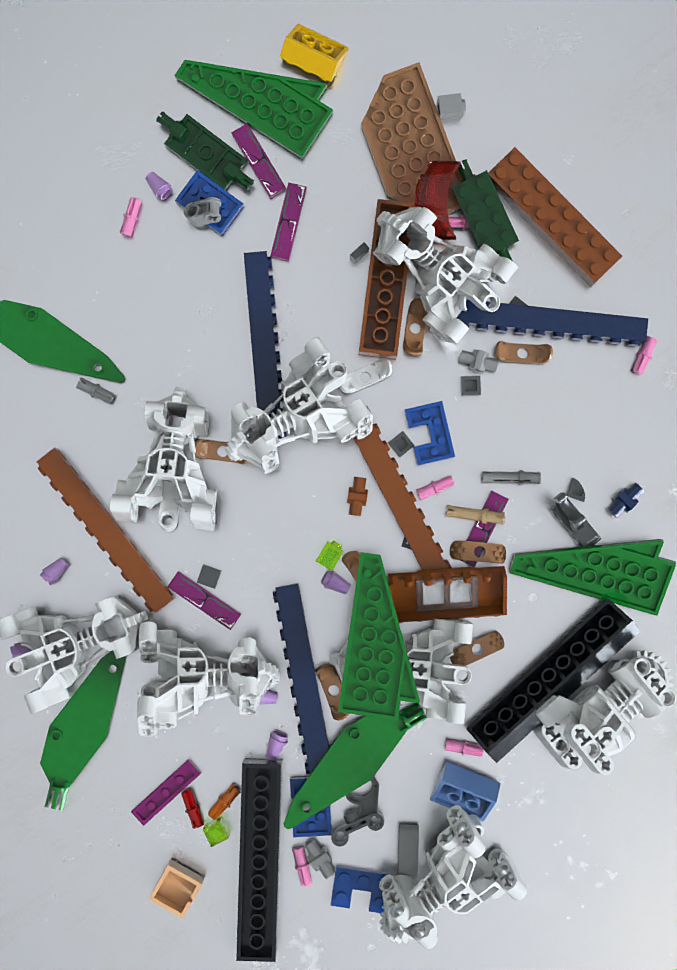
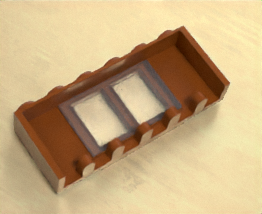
[388,566,507,623]

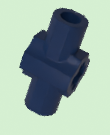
[608,482,644,518]

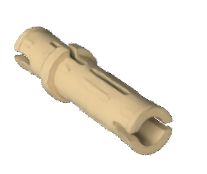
[446,505,506,525]

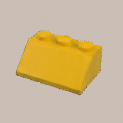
[279,23,349,82]

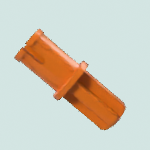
[208,784,241,820]

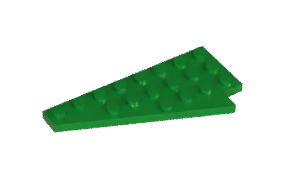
[174,60,333,159]
[509,539,677,616]
[338,552,420,721]

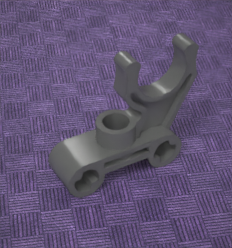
[550,492,601,547]
[331,776,384,847]

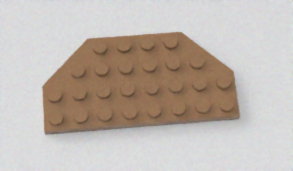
[361,62,463,218]

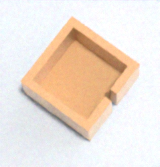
[149,859,204,919]

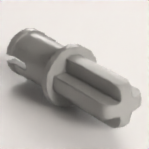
[76,377,115,403]

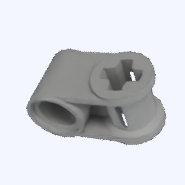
[184,197,221,227]

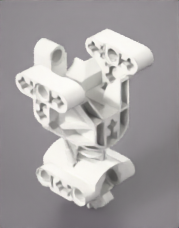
[373,207,518,344]
[225,337,373,474]
[110,387,217,532]
[0,595,148,714]
[329,619,473,724]
[137,622,279,737]
[535,651,676,775]
[379,805,527,949]

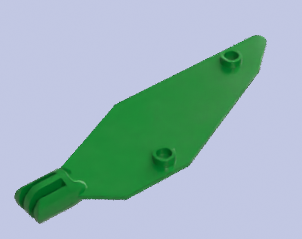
[0,300,125,383]
[40,650,127,811]
[284,703,427,829]

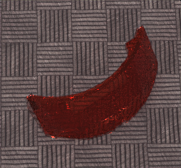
[415,161,460,240]

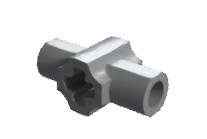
[459,349,499,372]
[304,839,336,879]

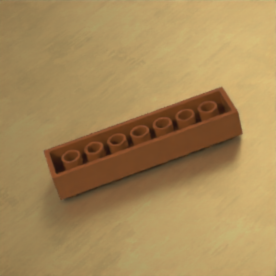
[488,147,622,287]
[359,199,416,359]

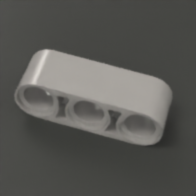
[397,825,419,881]

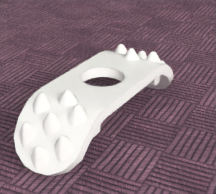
[339,358,392,394]

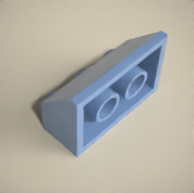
[430,762,501,822]

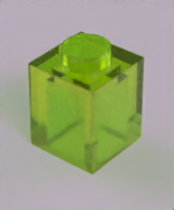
[316,540,344,571]
[203,816,230,847]

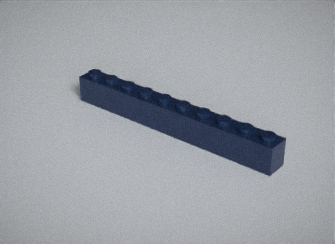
[244,251,287,439]
[456,299,649,346]
[273,583,330,774]

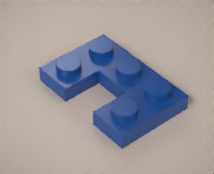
[175,170,244,235]
[405,401,455,466]
[290,777,332,838]
[330,865,393,913]

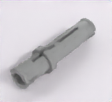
[482,470,541,485]

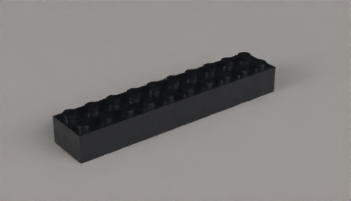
[466,598,640,763]
[236,759,282,962]

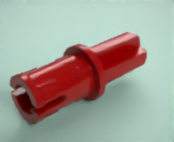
[181,789,204,829]

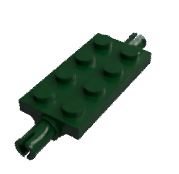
[156,111,254,190]
[452,159,519,261]

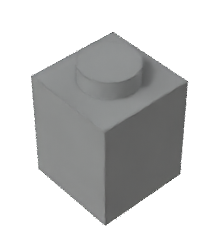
[437,93,466,120]

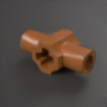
[347,476,368,516]

